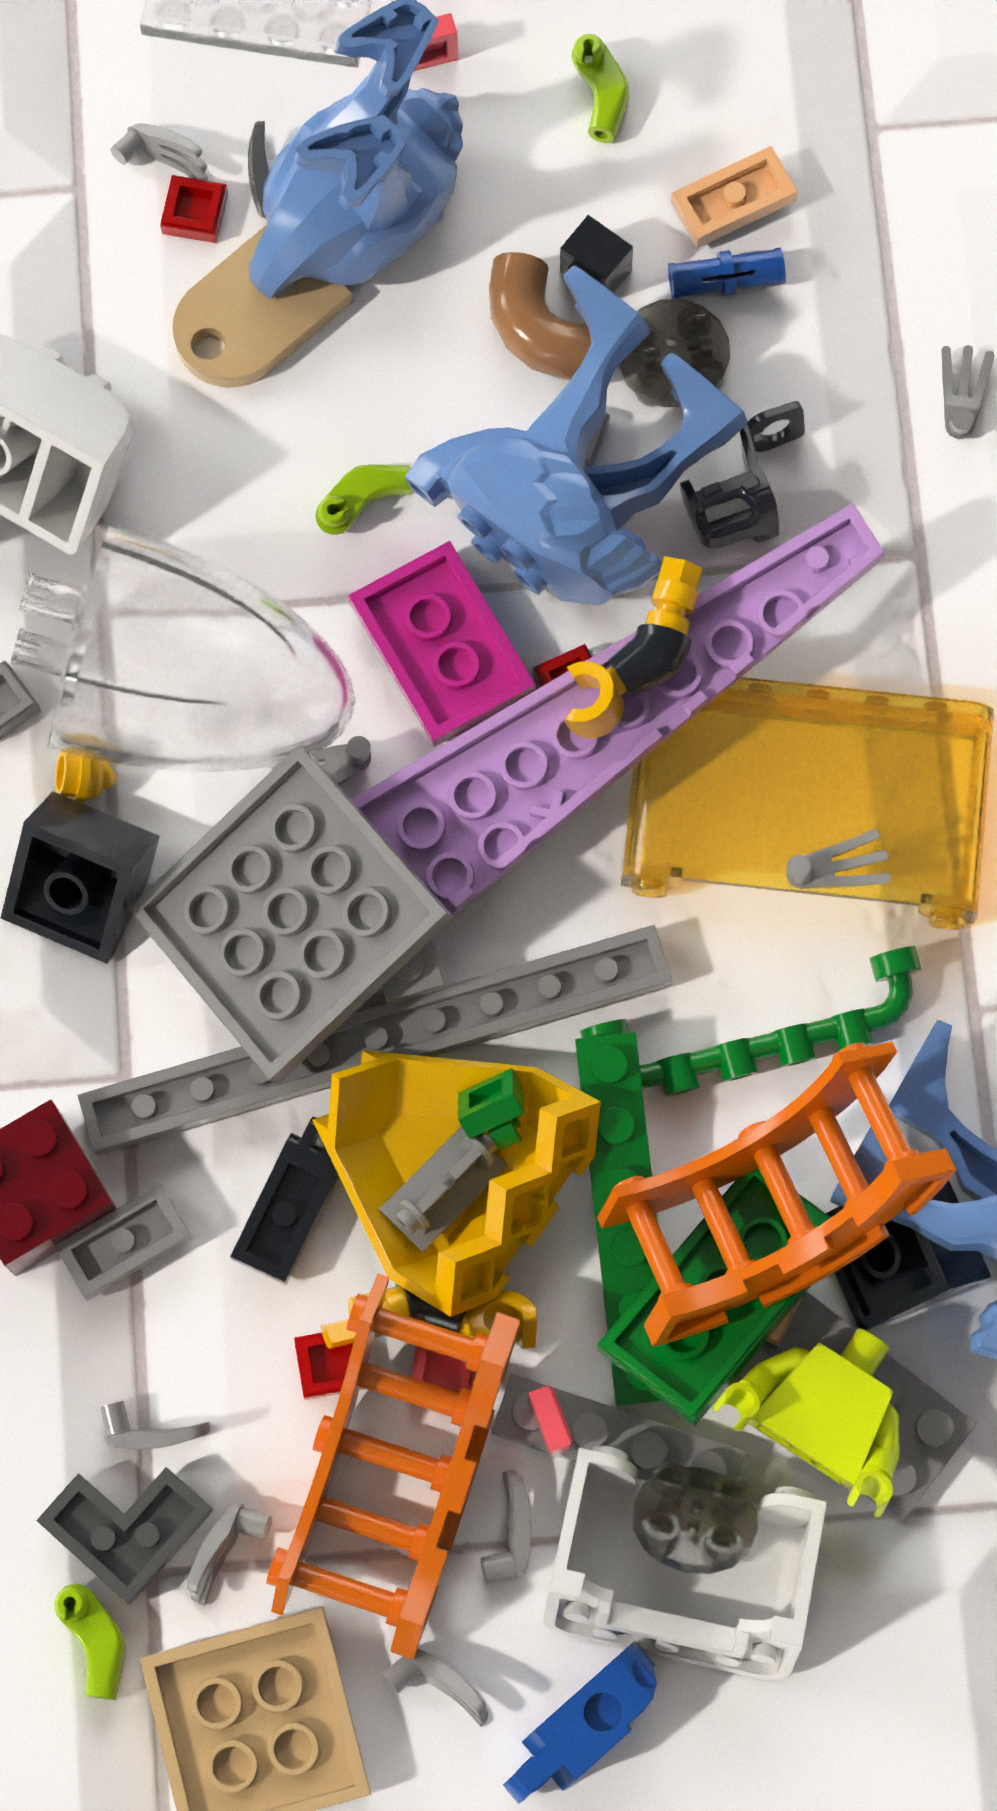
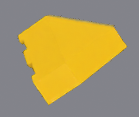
[312,1050,601,1317]

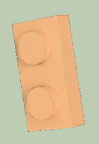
[671,146,798,248]

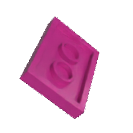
[348,541,536,747]

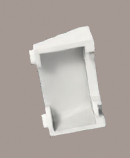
[543,1446,827,1680]

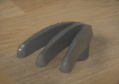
[248,121,269,219]

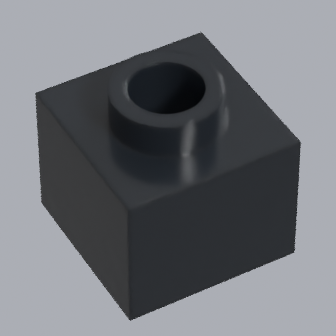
[560,215,633,293]

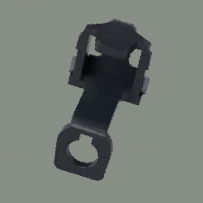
[680,401,805,549]

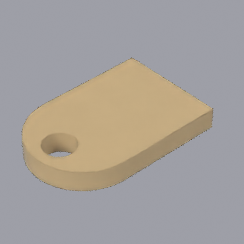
[172,224,353,388]

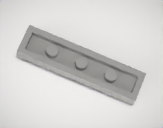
[492,1373,746,1499]

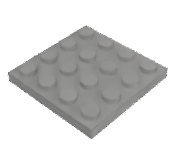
[128,745,454,1084]

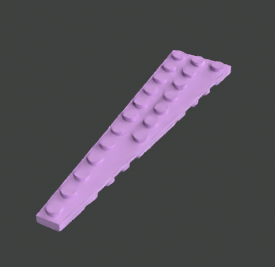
[351,503,884,917]

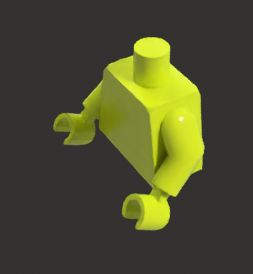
[713,1328,900,1518]

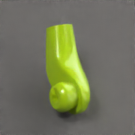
[571,33,629,143]
[315,464,413,535]
[54,1584,126,1700]

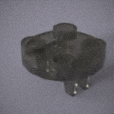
[618,299,730,408]
[632,1462,758,1574]

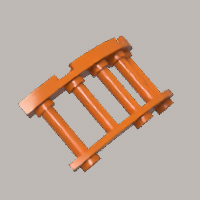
[597,1041,956,1347]
[266,1273,521,1660]

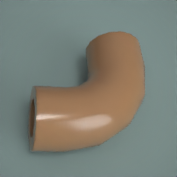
[489,252,592,380]

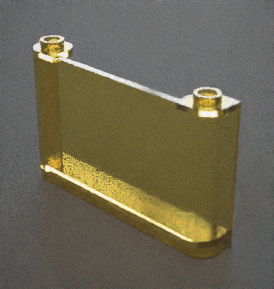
[620,677,994,930]

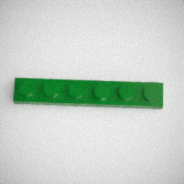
[575,1032,661,1406]

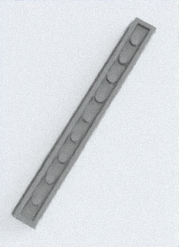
[77,924,673,1156]

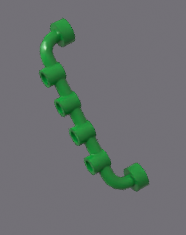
[580,946,922,1097]

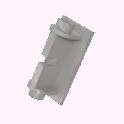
[379,1126,508,1252]

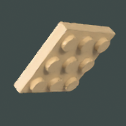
[140,1607,372,1811]

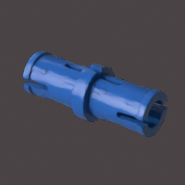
[668,247,786,300]

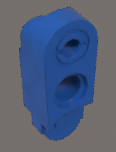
[502,1641,657,1805]

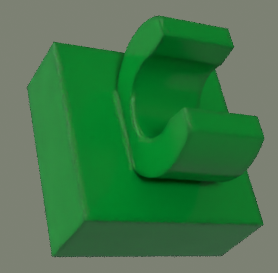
[458,1068,524,1151]

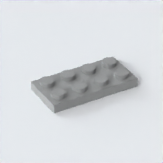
[727,1292,977,1524]

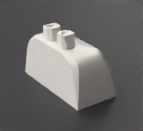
[0,334,134,555]

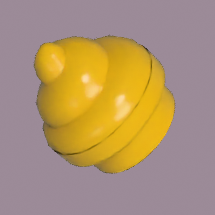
[55,745,118,804]

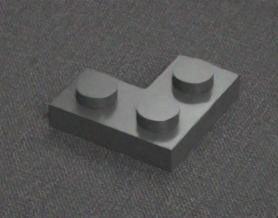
[36,1467,214,1605]

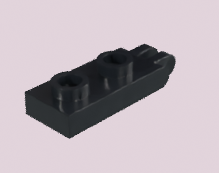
[230,1116,339,1286]

